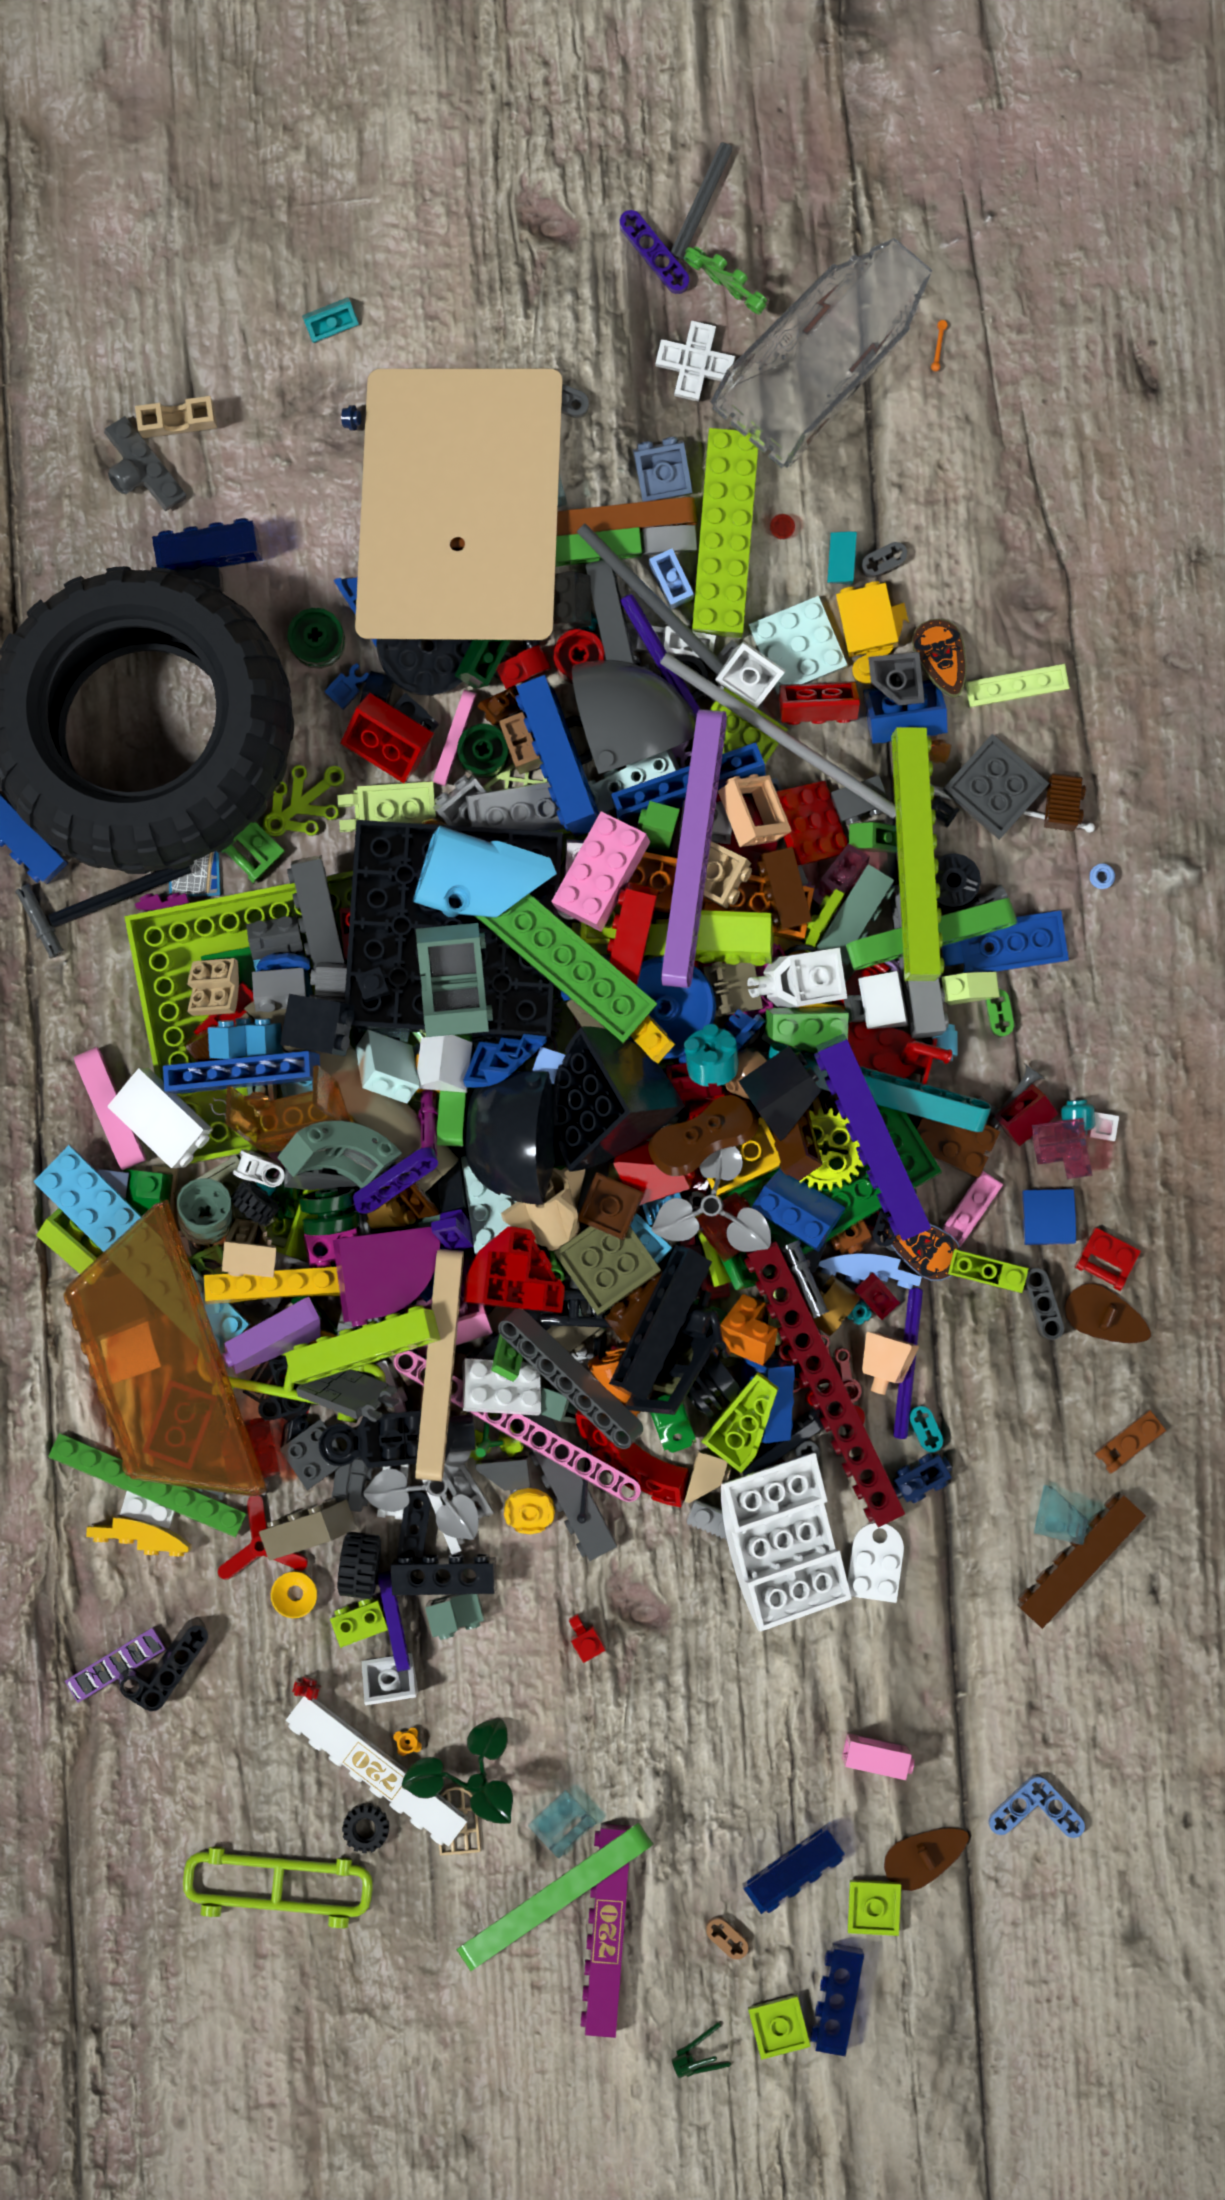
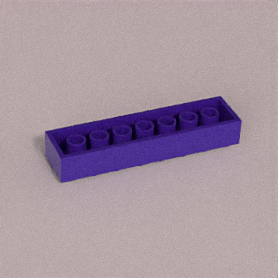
[814,1033,932,1241]

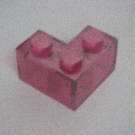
[1032,1118,1093,1179]

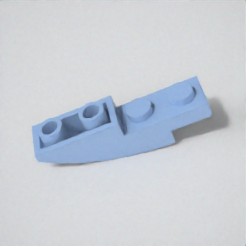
[818,1253,922,1290]

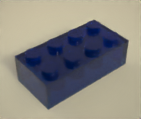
[152,518,263,570]

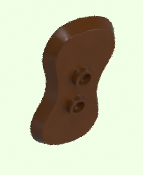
[648,1095,759,1176]

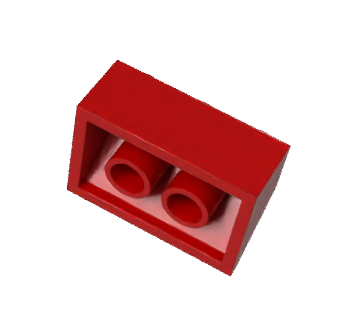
[779,682,860,725]

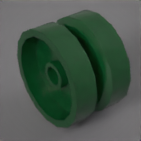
[287,608,346,669]
[299,1187,360,1235]

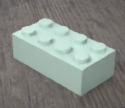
[461,1156,517,1255]

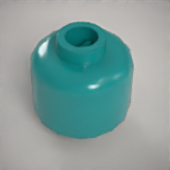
[1061,1099,1096,1137]

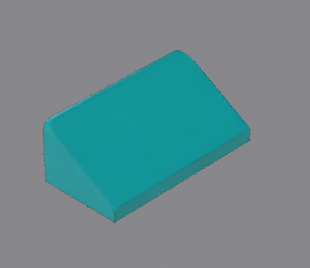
[302,297,359,343]
[827,531,857,585]

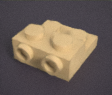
[703,841,752,909]

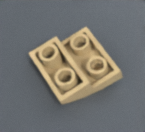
[187,958,239,1016]

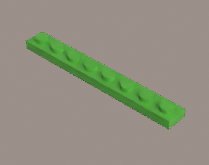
[48,1433,246,1538]

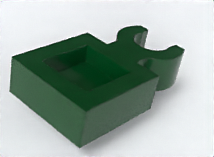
[275,1180,300,1219]

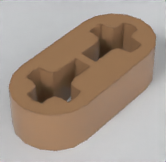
[706,1916,748,1960]

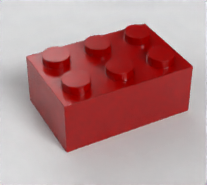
[340,693,434,784]

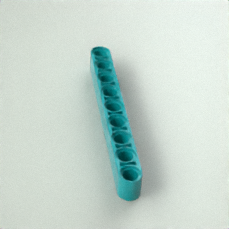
[767,1043,991,1132]

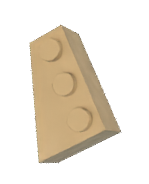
[222,1219,276,1278]

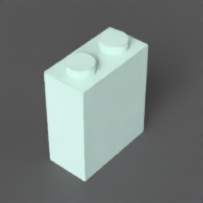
[355,1030,420,1103]

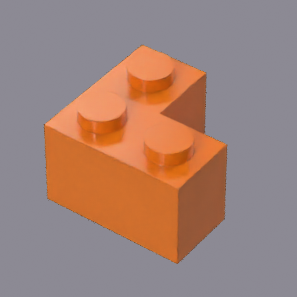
[720,1294,777,1366]

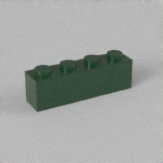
[455,640,511,689]

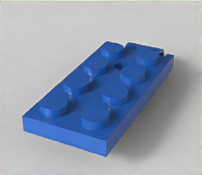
[942,910,1069,973]

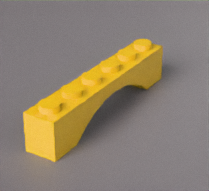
[204,1267,340,1304]

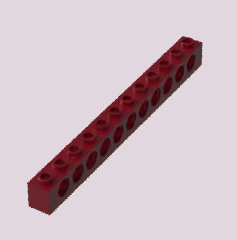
[744,1237,905,1528]

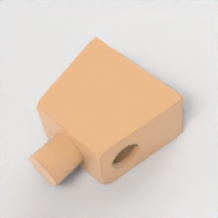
[862,1332,919,1395]

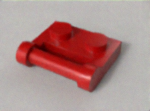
[1074,1227,1141,1291]

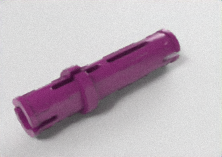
[419,1090,438,1156]

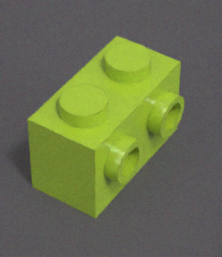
[330,1598,388,1648]

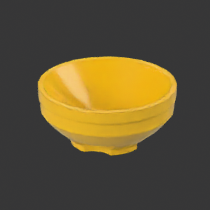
[270,1571,317,1619]

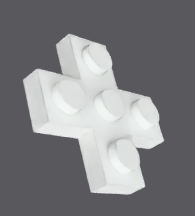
[655,321,735,402]

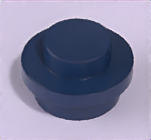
[341,405,361,431]

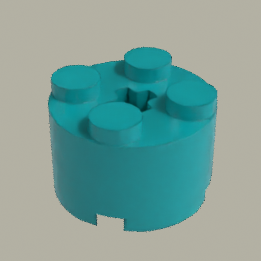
[684,1024,739,1087]

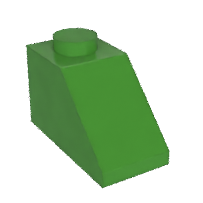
[849,822,898,853]

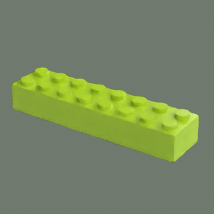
[692,428,759,638]

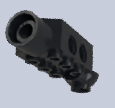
[318,1411,476,1468]

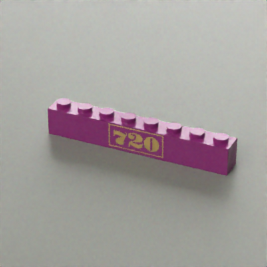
[580,1824,631,2038]

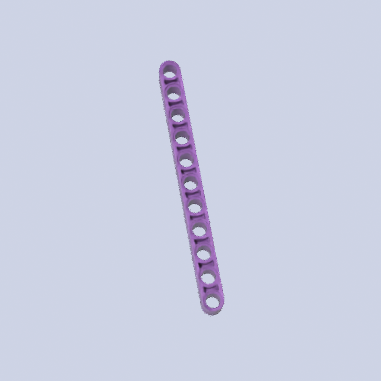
[662,710,727,988]

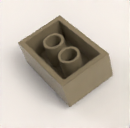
[259,1498,357,1561]

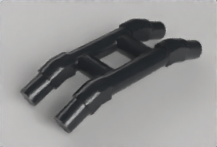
[540,1290,623,1328]

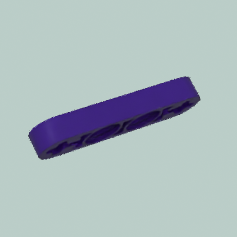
[620,210,689,294]
[353,1147,438,1213]
[378,1571,411,1672]

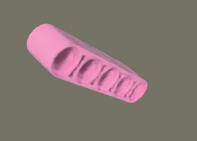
[74,1047,146,1170]

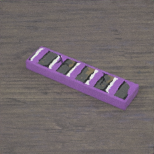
[65,1627,167,1703]

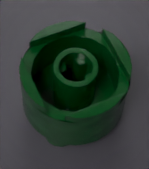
[457,723,509,778]

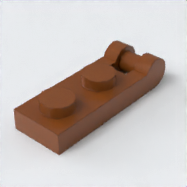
[1094,1410,1166,1474]

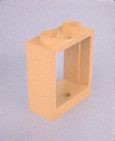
[718,774,791,847]

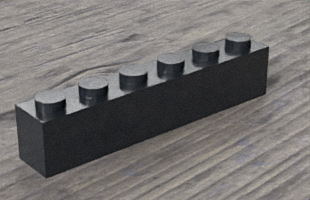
[609,1245,712,1401]

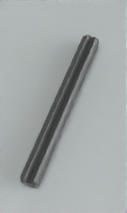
[671,142,732,260]

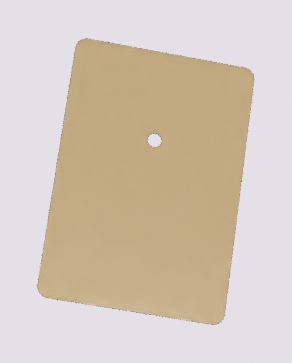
[355,369,562,640]

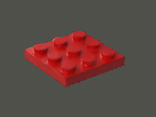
[776,780,850,866]

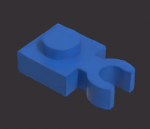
[324,663,369,710]

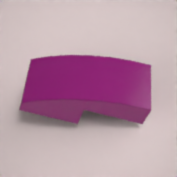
[135,892,191,913]

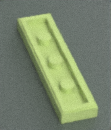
[965,664,1070,708]

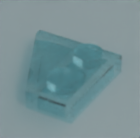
[1034,1485,1088,1545]

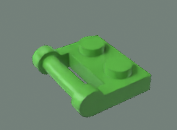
[221,822,285,884]

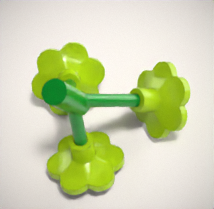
[469,1412,523,1461]

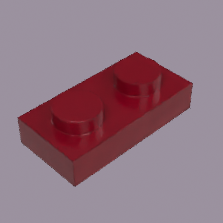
[855,1273,900,1320]

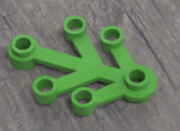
[683,246,767,315]

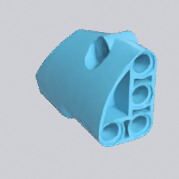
[413,826,557,918]

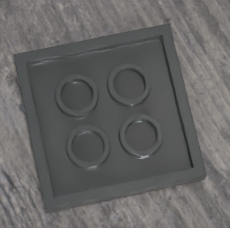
[942,734,1049,840]

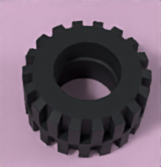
[337,1532,381,1599]

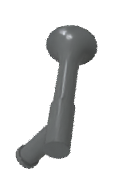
[979,1063,1045,1130]

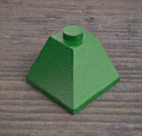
[123,1169,173,1225]

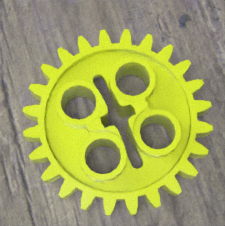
[799,1108,864,1192]

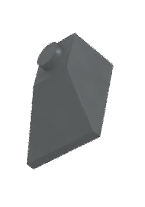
[475,1456,531,1494]

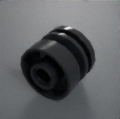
[935,853,981,908]

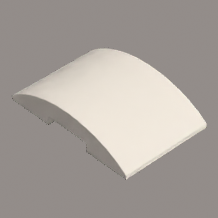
[721,1452,852,1632]

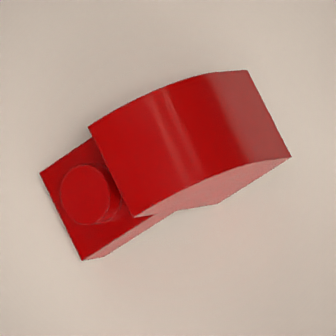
[496,645,551,690]

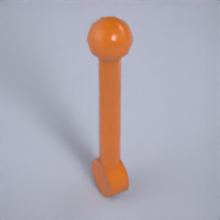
[931,320,947,372]

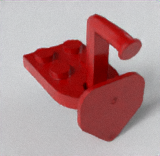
[848,1022,953,1084]

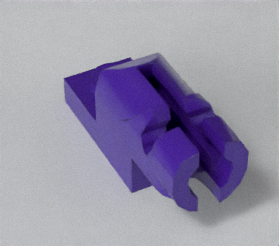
[431,1209,474,1250]

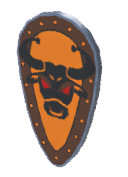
[880,1214,961,1281]

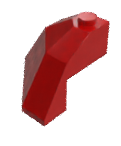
[463,1226,565,1313]

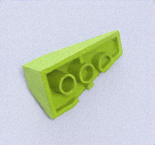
[701,1372,779,1473]

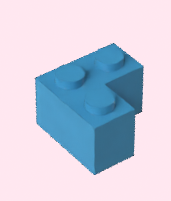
[208,1017,283,1059]

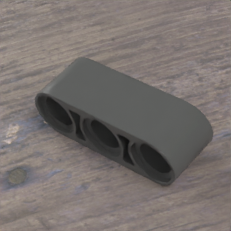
[1024,1268,1064,1340]

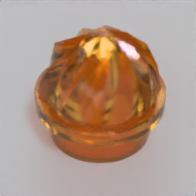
[928,739,952,764]

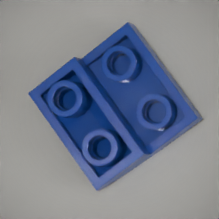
[1022,1189,1076,1245]

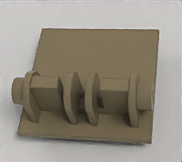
[703,962,763,1017]

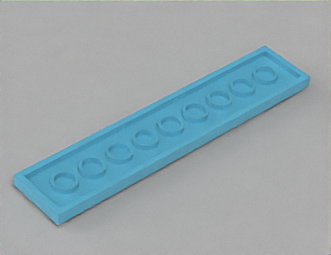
[33,1145,251,1361]

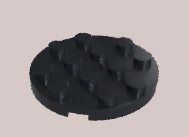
[376,639,472,696]

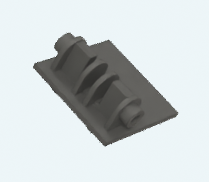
[280,1419,343,1491]

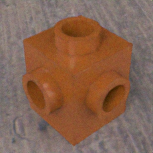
[830,1220,872,1255]

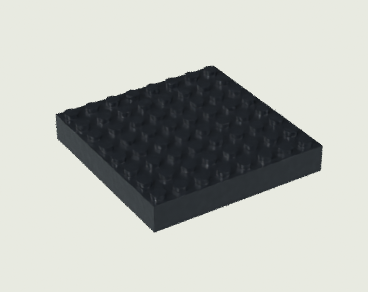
[344,820,563,1041]

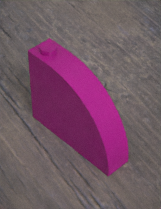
[333,1227,440,1327]

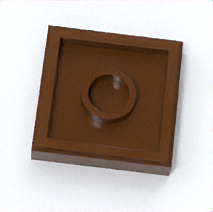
[577,1172,645,1240]

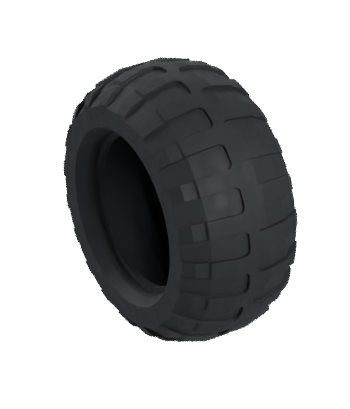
[0,566,294,874]

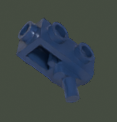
[892,1452,952,1503]

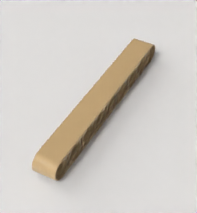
[416,1249,464,1481]

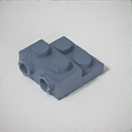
[633,437,692,502]

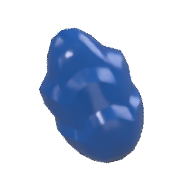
[256,953,310,973]

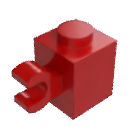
[569,1614,606,1663]

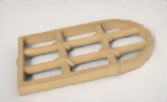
[439,1786,481,1856]

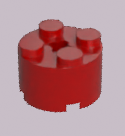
[553,629,604,684]

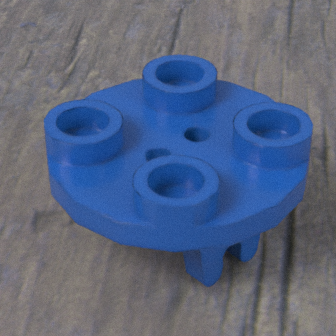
[721,1009,766,1051]

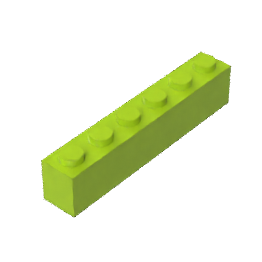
[285,1306,441,1385]

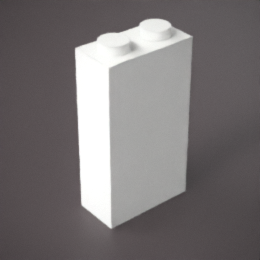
[107,1068,213,1168]

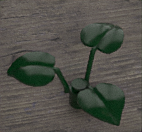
[402,1718,513,1824]

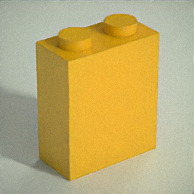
[836,581,899,658]

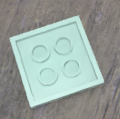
[748,596,848,696]

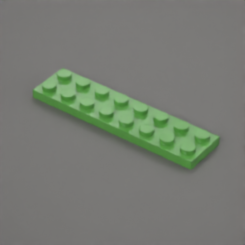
[475,894,657,1044]

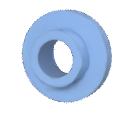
[1089,864,1115,889]

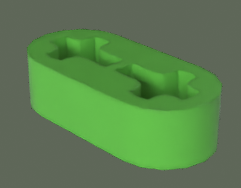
[985,989,1014,1037]

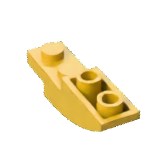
[631,1015,675,1063]
[86,1515,192,1557]

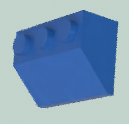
[863,680,948,744]
[751,1168,846,1252]
[740,1357,795,1443]

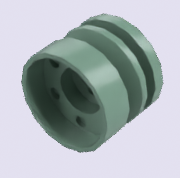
[177,1178,232,1245]

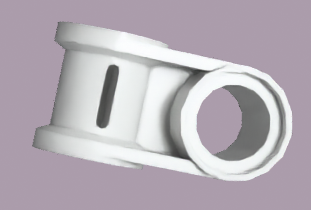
[233,1149,285,1187]

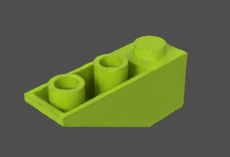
[948,1249,1029,1293]

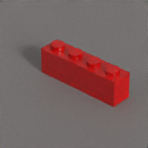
[607,882,659,986]

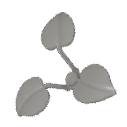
[652,1146,771,1252]
[364,1451,479,1540]

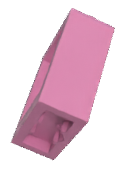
[842,1733,914,1780]

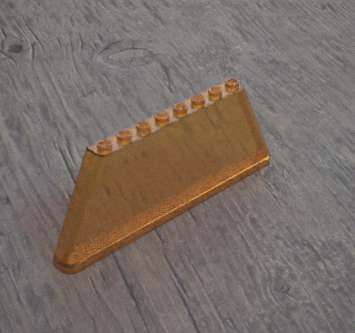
[63,1199,267,1497]

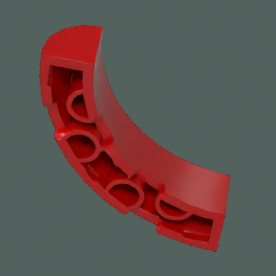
[576,1410,689,1508]

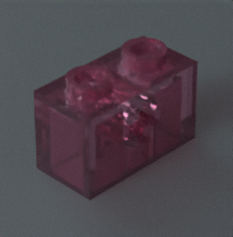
[819,843,870,907]

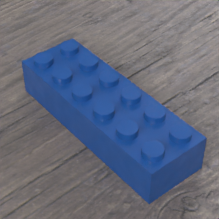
[515,675,599,837]

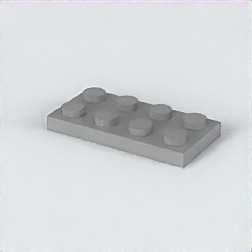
[466,782,565,832]

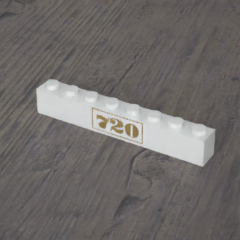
[286,1697,469,1847]

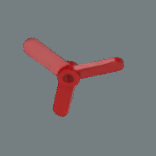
[218,1495,308,1580]

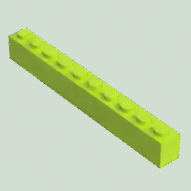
[891,727,944,981]

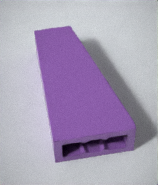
[222,1297,321,1374]

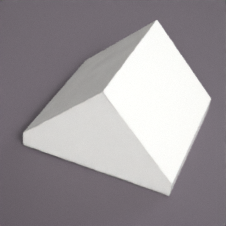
[715,641,785,708]
[858,971,909,1029]
[417,1035,472,1093]
[361,1653,418,1705]

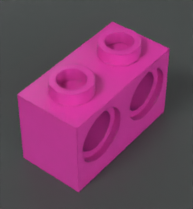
[303,1228,358,1268]

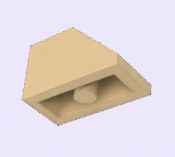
[684,1450,731,1503]

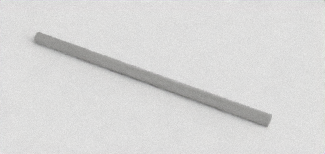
[660,653,896,819]

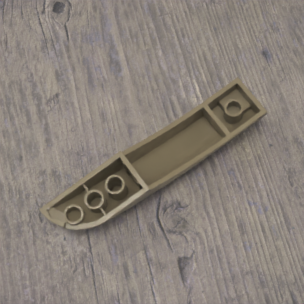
[244,1001,459,1193]

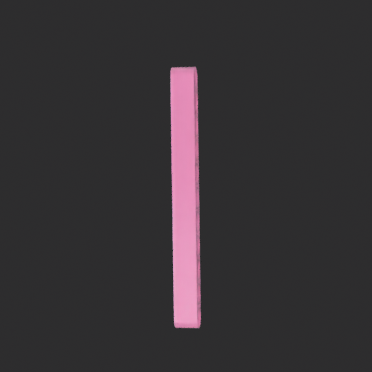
[393,1351,641,1502]

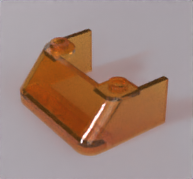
[225,1065,351,1153]

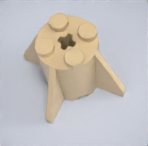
[501,1166,585,1251]

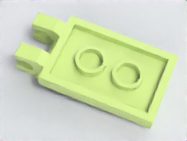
[337,782,436,833]

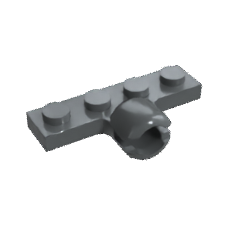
[104,416,186,512]

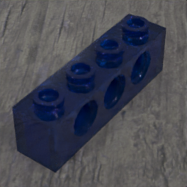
[810,1943,864,2057]

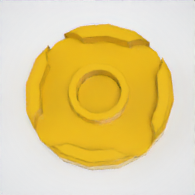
[504,1488,555,1535]

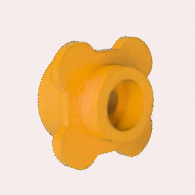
[394,1727,422,1756]

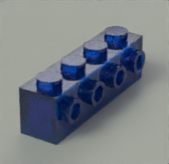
[742,1824,845,1914]

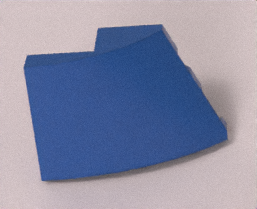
[463,1034,547,1088]

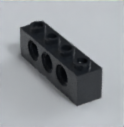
[391,1554,497,1595]

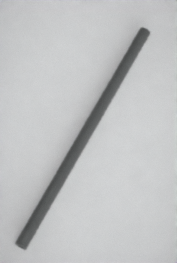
[577,523,781,724]

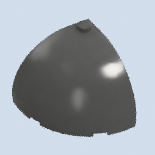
[572,660,697,774]

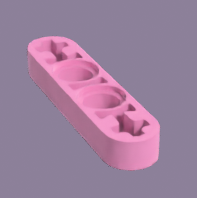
[433,689,477,786]

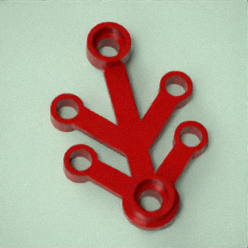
[777,1334,862,1406]

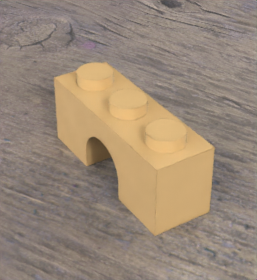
[135,396,217,438]

